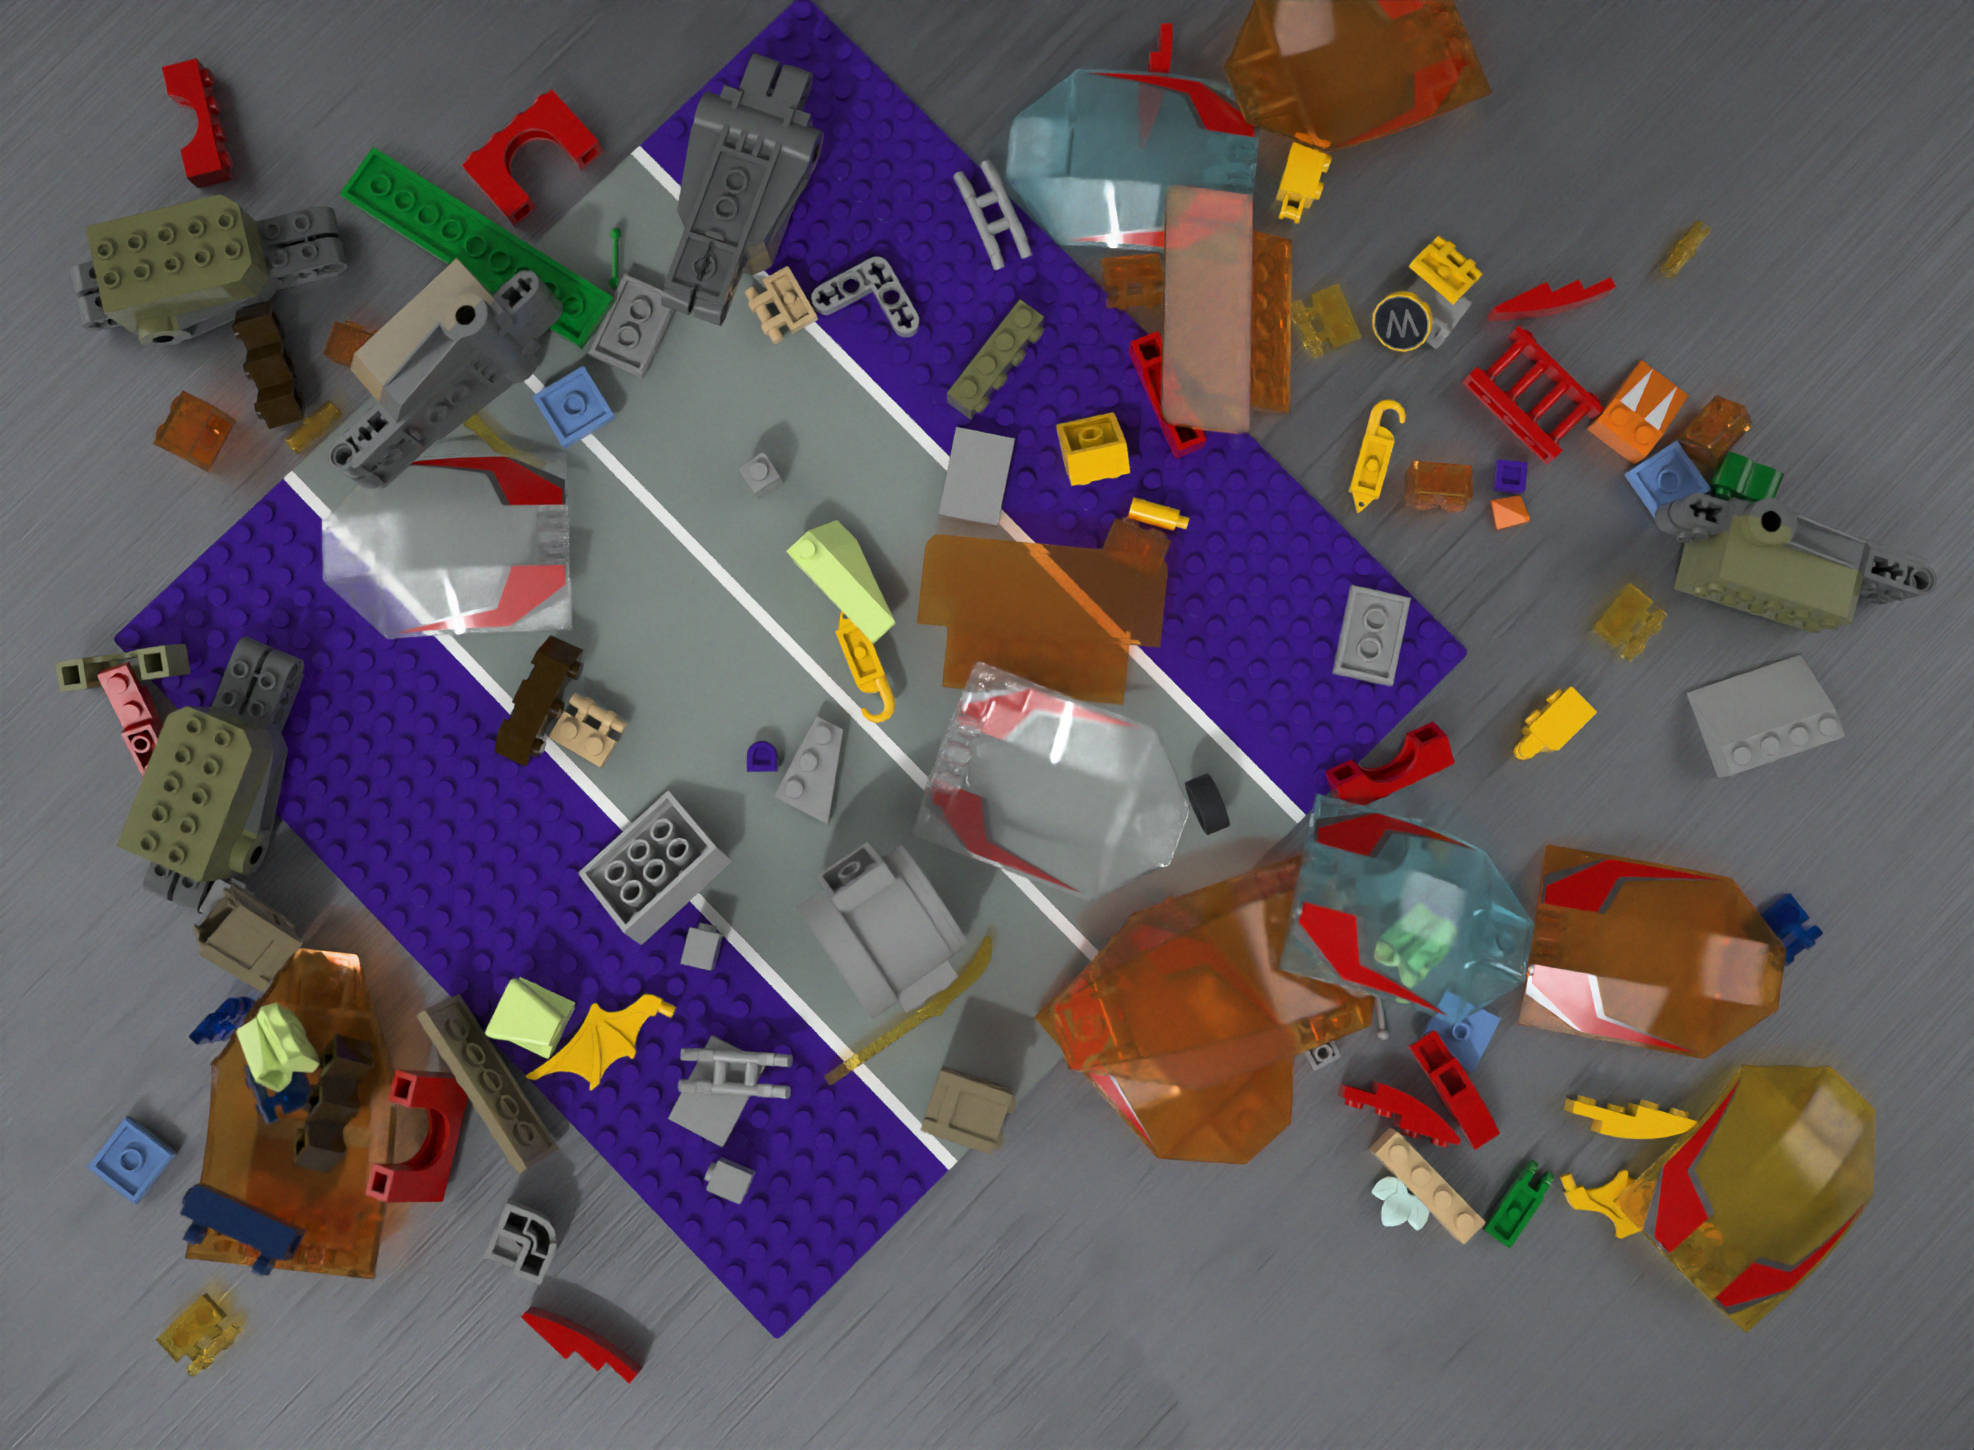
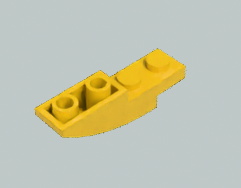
[1564,1095,1699,1139]

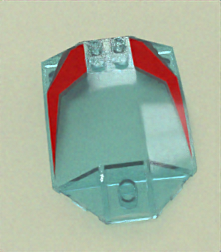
[1006,69,1259,264]
[1278,793,1534,1026]

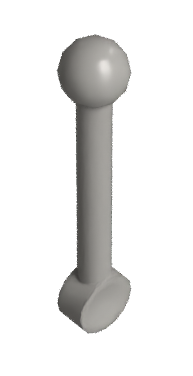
[1374,989,1390,1040]

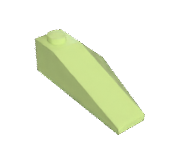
[786,520,896,644]

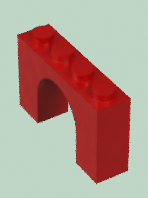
[462,89,603,227]
[365,1069,468,1203]

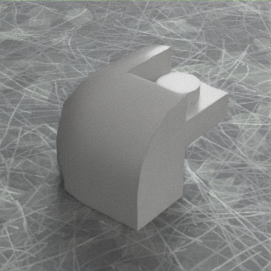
[483,1199,557,1285]

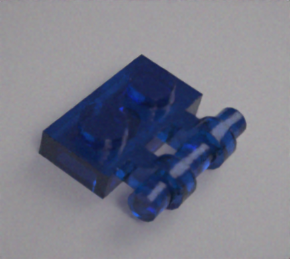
[1740,893,1823,972]
[188,996,256,1045]
[243,1064,311,1125]

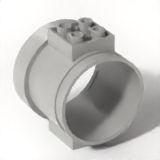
[797,842,968,1019]

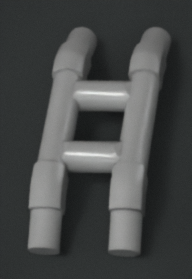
[954,160,1032,270]
[678,1048,793,1099]

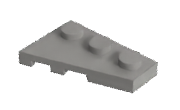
[774,716,844,825]

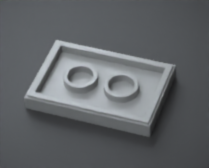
[588,273,675,379]
[938,427,1015,527]
[1332,585,1411,687]
[668,1035,766,1148]

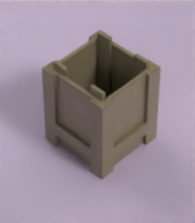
[192,883,302,993]
[920,1065,1016,1155]

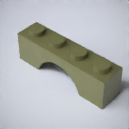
[55,644,191,692]

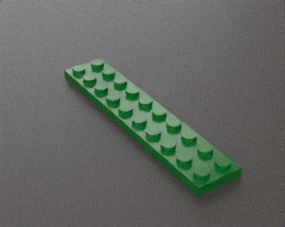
[339,147,615,349]

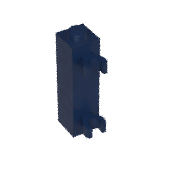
[180,1183,307,1277]

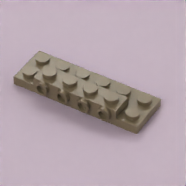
[416,994,559,1175]

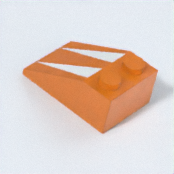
[1587,359,1689,465]

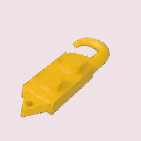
[1348,399,1406,514]
[835,611,896,723]

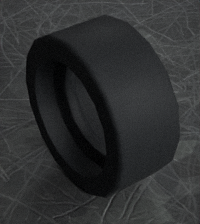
[1185,773,1230,835]

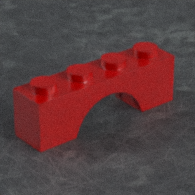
[162,58,233,188]
[1128,331,1207,460]
[1324,721,1455,815]

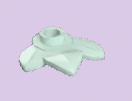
[1372,1176,1430,1231]

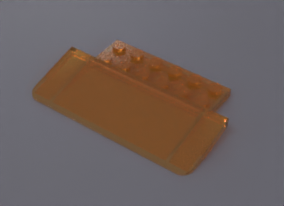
[1161,185,1292,434]
[916,534,1168,705]

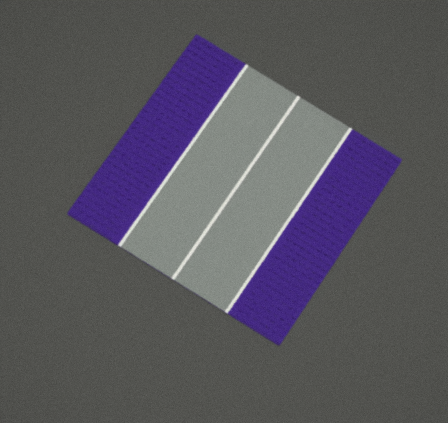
[114,0,1467,1338]

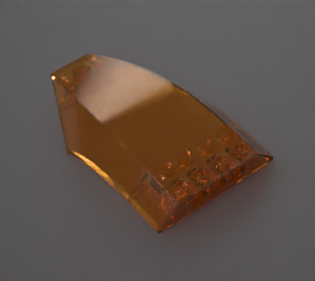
[1047,854,1375,1091]
[185,948,398,1279]

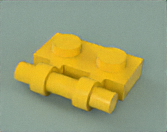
[1409,235,1484,305]

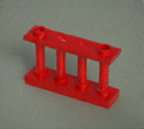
[1462,326,1605,465]

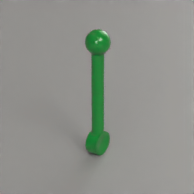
[608,228,621,290]

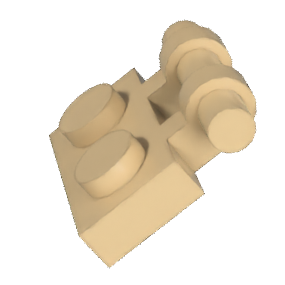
[745,266,818,344]
[549,693,628,768]

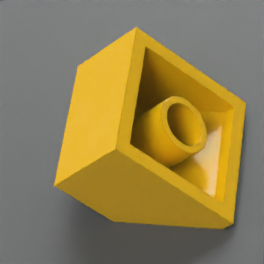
[1056,412,1130,486]

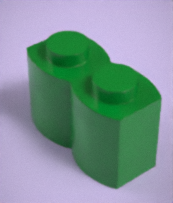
[1709,451,1784,503]

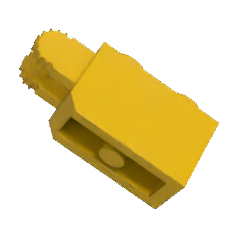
[1512,686,1597,761]

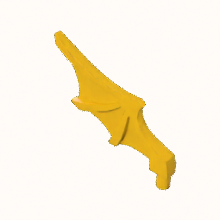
[526,993,677,1091]
[1559,1169,1717,1239]

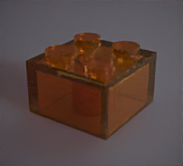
[153,390,237,473]

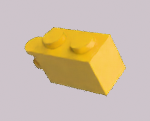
[1276,134,1332,224]

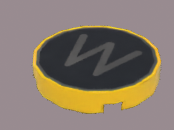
[1372,291,1433,352]

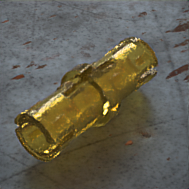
[1659,221,1711,279]
[284,400,343,454]

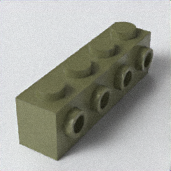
[947,299,1045,420]

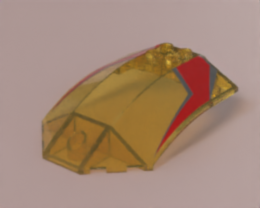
[1613,1064,1876,1333]

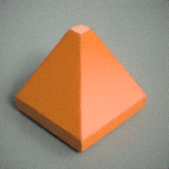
[1490,495,1530,530]

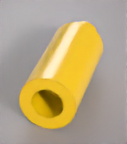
[1128,497,1189,531]

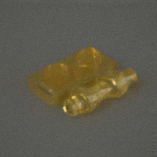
[1291,284,1361,359]
[1589,583,1668,662]
[156,1293,241,1377]

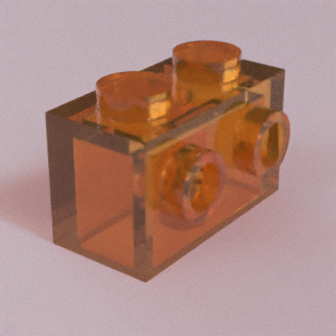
[1677,395,1753,468]
[1405,460,1473,513]

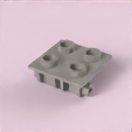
[1407,276,1473,350]

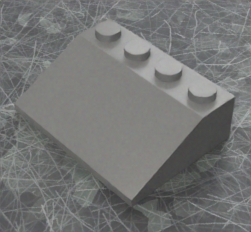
[1687,654,1846,778]
[578,790,732,945]

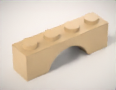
[1369,1128,1486,1244]

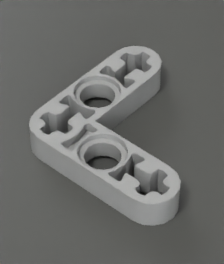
[811,257,919,338]

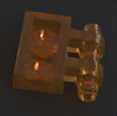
[1100,253,1167,311]

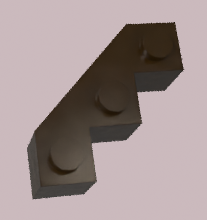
[232,301,305,429]
[494,635,584,767]
[293,1034,374,1174]

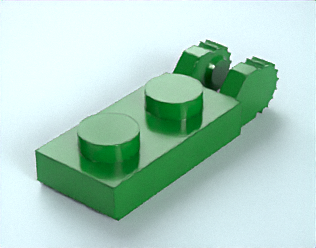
[1482,1159,1555,1249]

